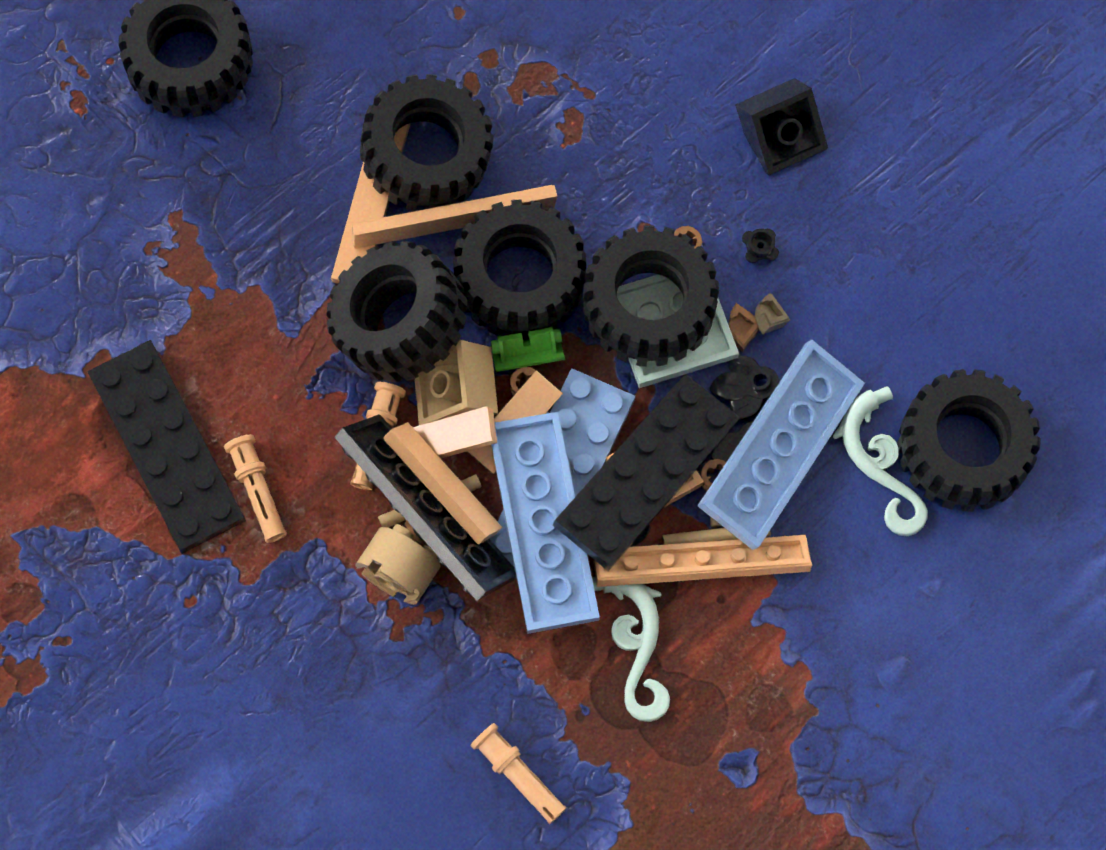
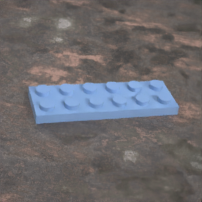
[698,340,865,550]
[489,368,635,566]
[491,412,600,634]

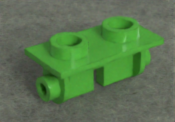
[490,326,565,372]

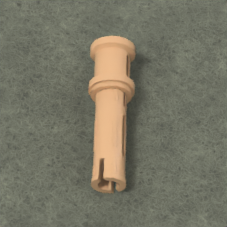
[350,382,406,490]
[224,434,287,543]
[470,723,567,825]

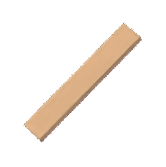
[331,123,411,284]
[352,185,557,249]
[593,535,812,587]

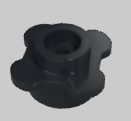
[742,228,779,263]

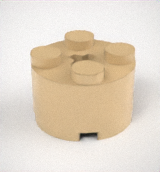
[355,524,440,605]

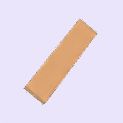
[383,422,503,544]

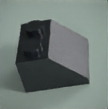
[735,78,828,175]

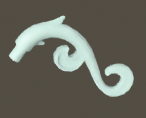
[833,386,928,536]
[592,577,670,722]

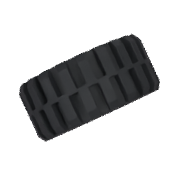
[119,0,253,117]
[360,74,494,211]
[453,199,587,339]
[583,225,719,367]
[326,241,467,382]
[897,369,1041,512]

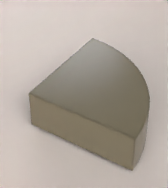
[755,293,790,334]

